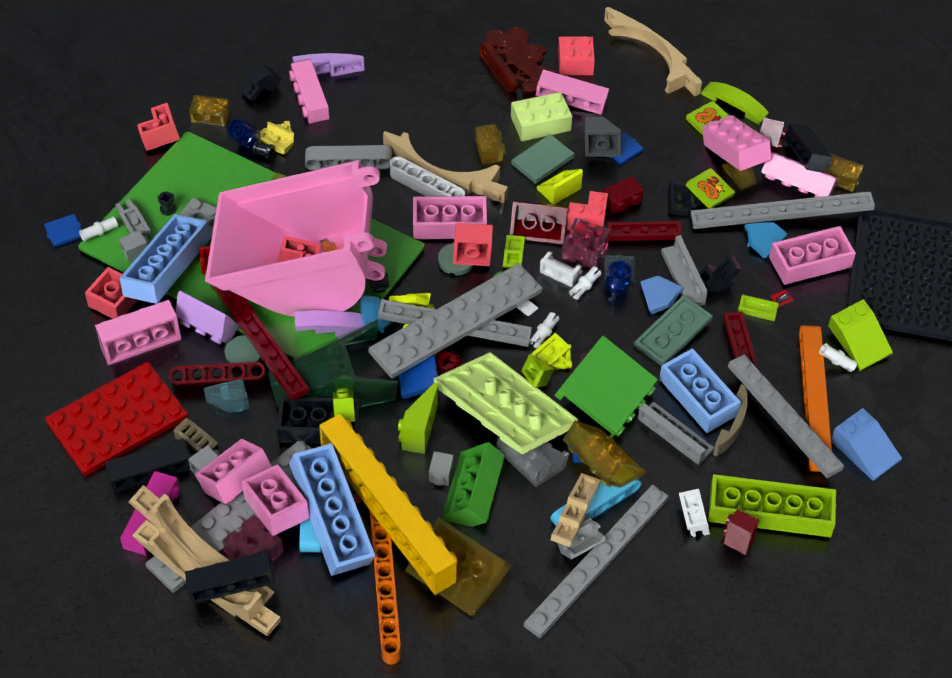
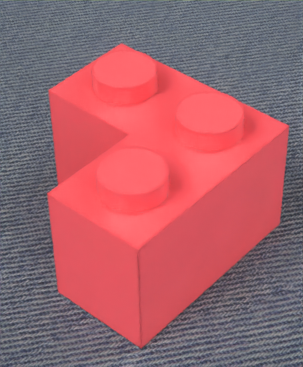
[137,103,180,151]
[566,191,608,235]
[277,235,321,263]

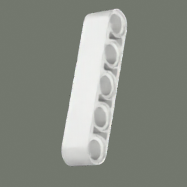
[390,157,465,197]

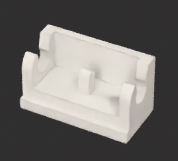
[540,251,582,287]
[679,489,710,537]

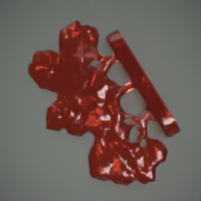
[479,27,558,93]

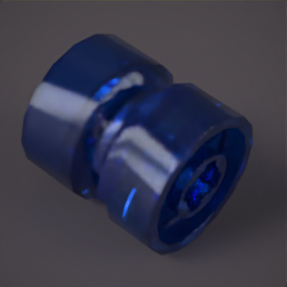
[227,118,260,148]
[605,260,632,295]

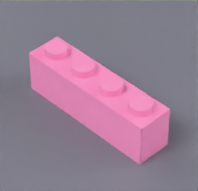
[289,59,329,123]
[535,70,609,115]
[761,152,839,197]

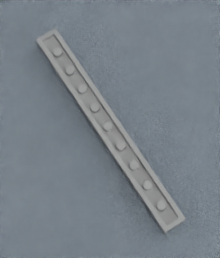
[690,192,875,229]
[524,485,669,639]

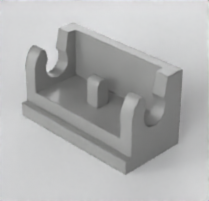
[557,517,606,559]

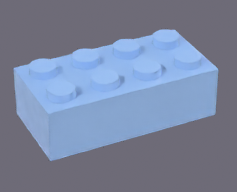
[659,348,741,433]

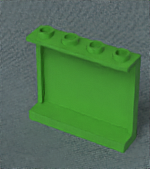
[554,336,658,440]

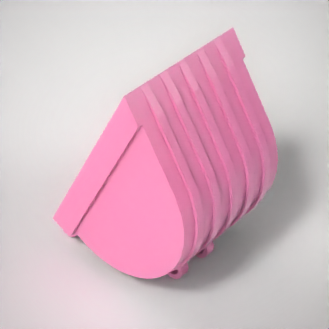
[205,160,387,317]

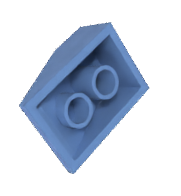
[831,408,902,481]

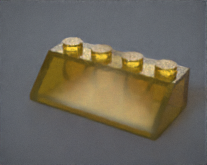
[563,420,646,488]

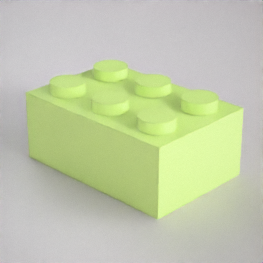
[511,92,572,141]

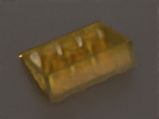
[405,518,512,616]

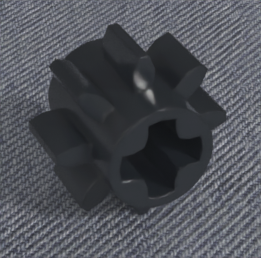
[369,271,389,293]

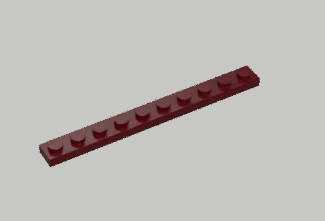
[205,274,309,401]

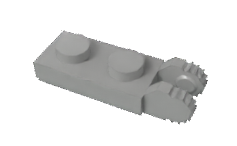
[115,198,151,237]

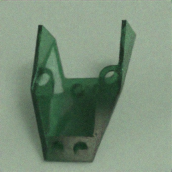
[268,319,398,407]

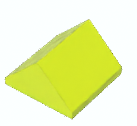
[536,169,583,205]

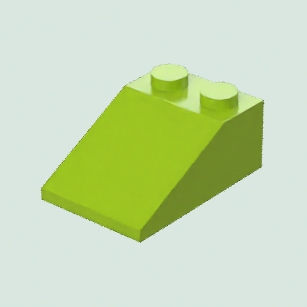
[828,299,893,371]
[398,383,438,454]

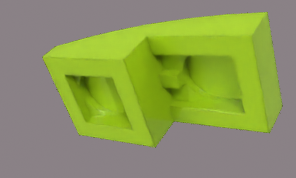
[503,235,525,268]

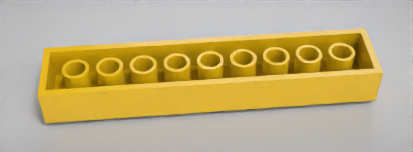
[319,414,457,595]

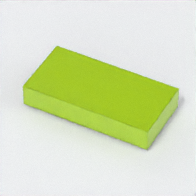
[738,295,779,321]

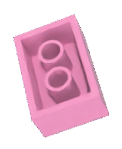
[195,439,272,504]
[241,464,310,536]

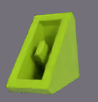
[521,354,555,388]

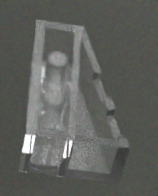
[496,436,569,487]

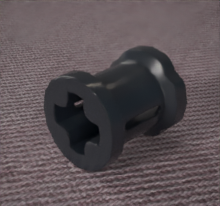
[252,139,275,160]
[158,191,176,216]

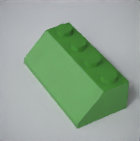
[441,442,505,527]

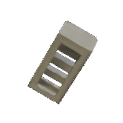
[174,418,218,453]

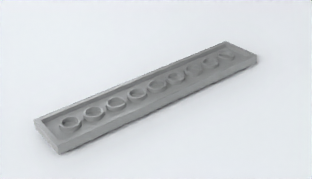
[368,263,543,379]
[145,441,311,593]

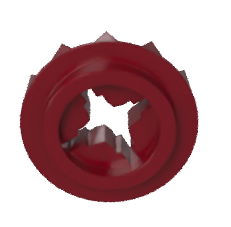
[435,350,462,376]

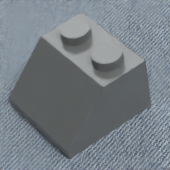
[585,117,621,157]

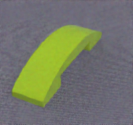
[701,82,769,125]

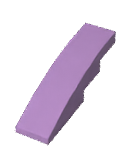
[292,53,364,77]
[294,310,373,337]

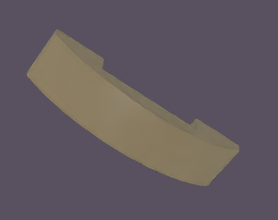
[713,384,747,456]

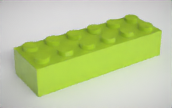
[708,474,836,537]

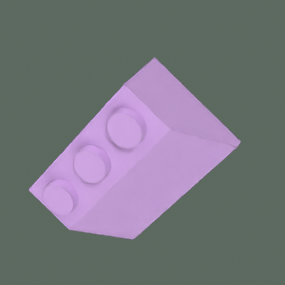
[175,291,239,345]

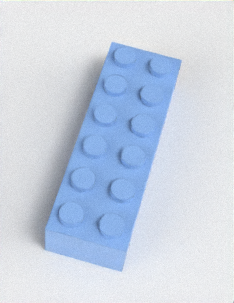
[120,214,210,304]
[289,444,375,576]

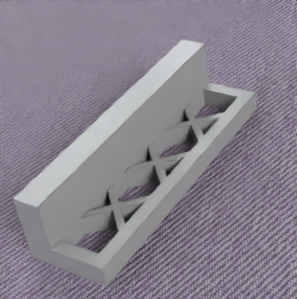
[661,235,707,306]
[638,402,714,465]

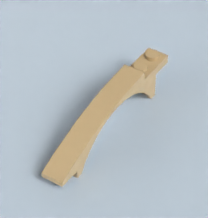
[604,7,702,96]
[383,131,508,203]
[128,485,274,605]
[132,520,281,637]

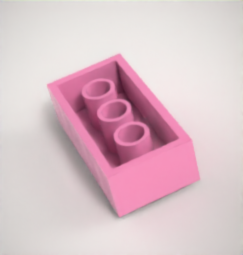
[702,115,771,171]
[413,196,487,239]
[769,226,856,285]
[95,300,181,365]

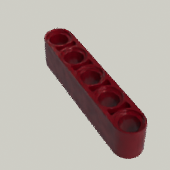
[169,362,266,386]

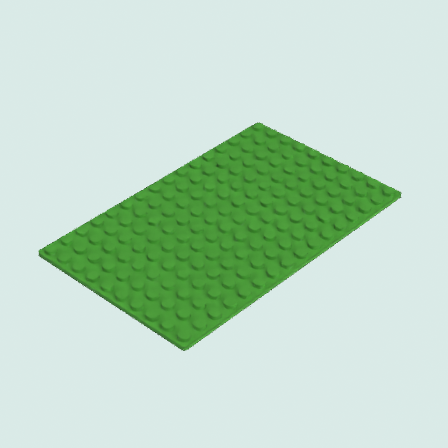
[79,132,425,369]

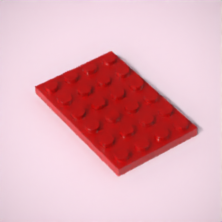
[44,362,189,477]

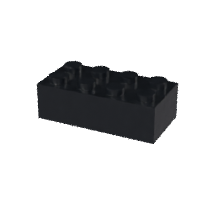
[277,396,361,444]

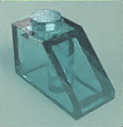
[204,379,249,413]

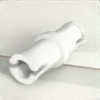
[79,216,118,242]
[569,266,601,300]
[529,312,559,348]
[819,343,857,372]

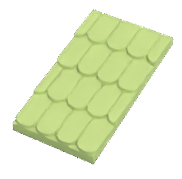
[433,352,579,455]

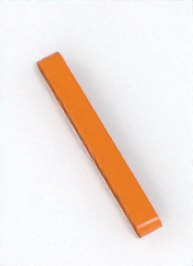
[799,325,832,472]
[370,512,401,664]

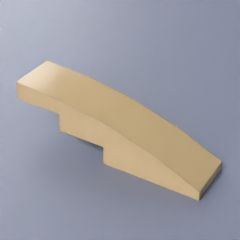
[551,473,601,547]

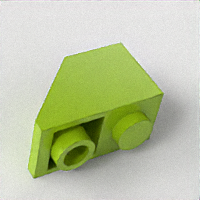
[333,388,355,422]

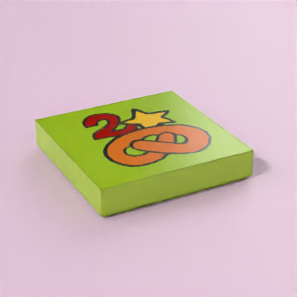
[686,101,729,135]
[686,168,735,209]

